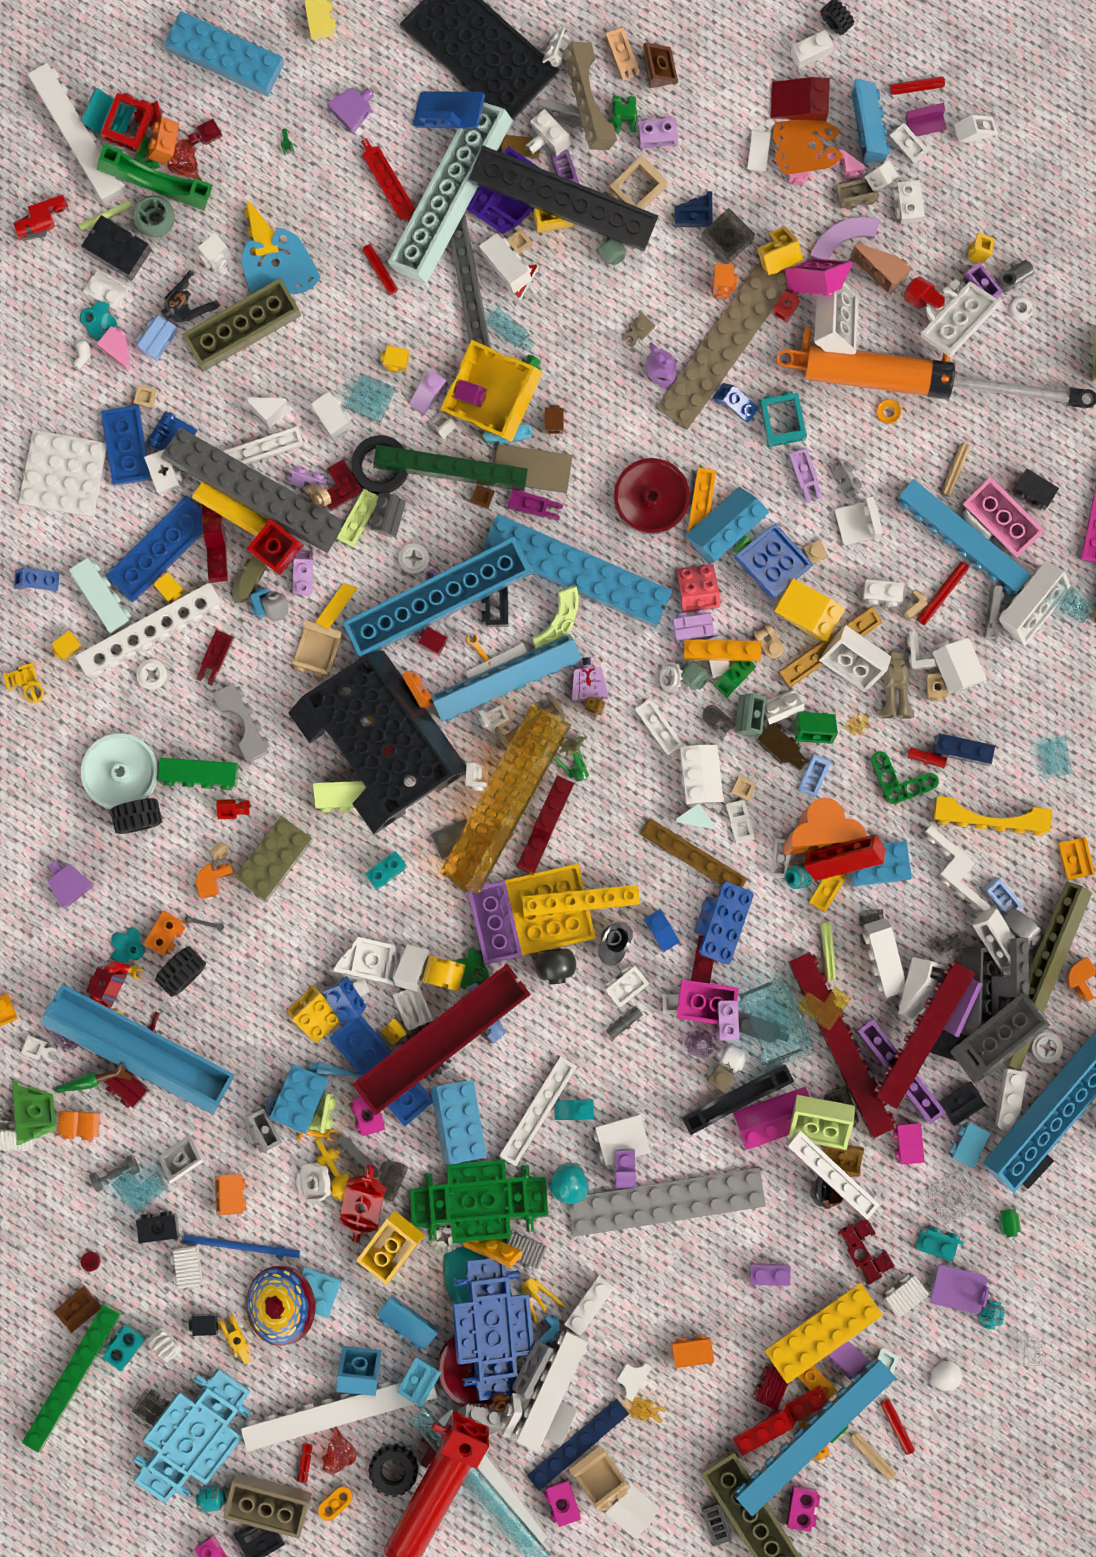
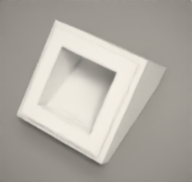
[428,410,457,439]

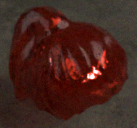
[167,139,202,181]
[322,1426,357,1474]

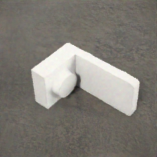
[865,161,898,192]
[907,631,939,670]

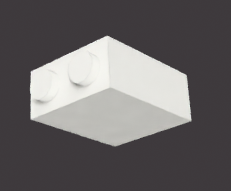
[932,637,987,694]
[593,1114,651,1165]

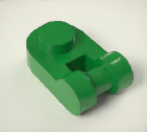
[137,136,160,169]

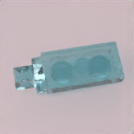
[486,307,535,351]

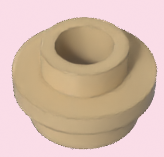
[210,842,229,861]

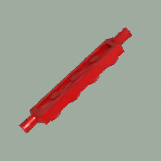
[361,138,416,223]

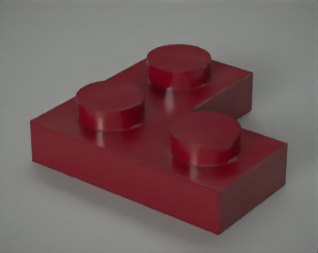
[327,459,363,511]

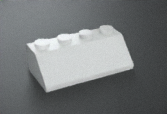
[814,283,858,354]
[999,560,1072,646]

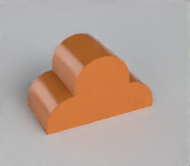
[783,798,867,855]

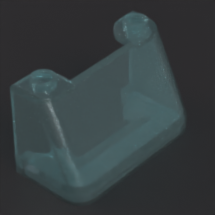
[738,977,815,1068]

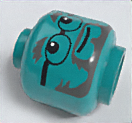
[785,863,813,889]
[978,1300,1005,1330]
[196,1485,225,1512]

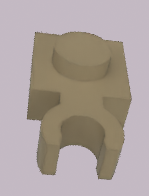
[622,313,656,347]

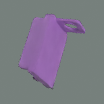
[930,1264,989,1314]

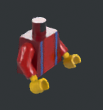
[86,961,144,1016]

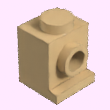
[925,673,948,702]

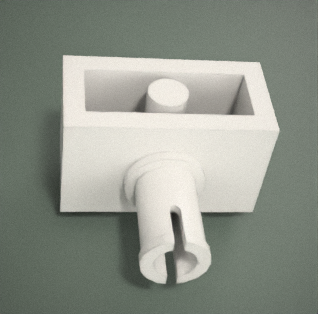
[525,109,571,156]

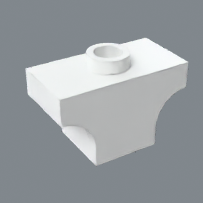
[616,1361,652,1401]

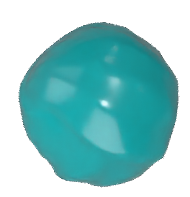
[550,1162,589,1204]

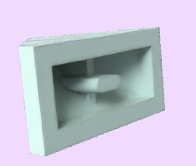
[675,803,714,829]

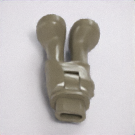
[878,652,915,719]

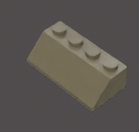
[223,1473,312,1539]

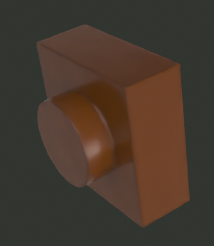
[470,485,495,510]

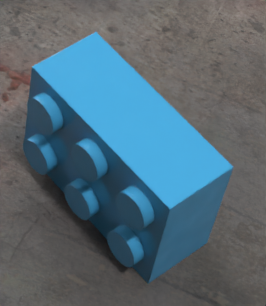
[850,841,912,887]
[269,1064,330,1134]

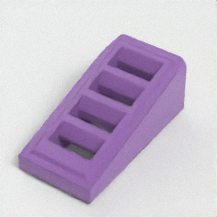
[551,150,579,183]

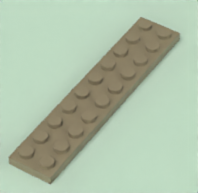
[657,261,788,430]

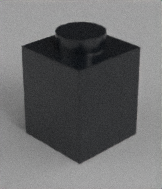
[189,1313,218,1336]

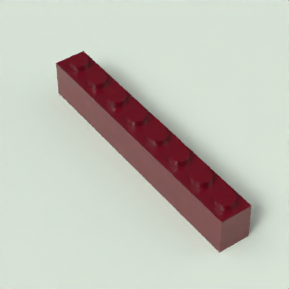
[874,962,975,1109]

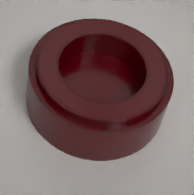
[80,1251,101,1272]

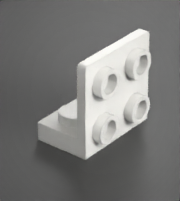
[835,496,883,546]

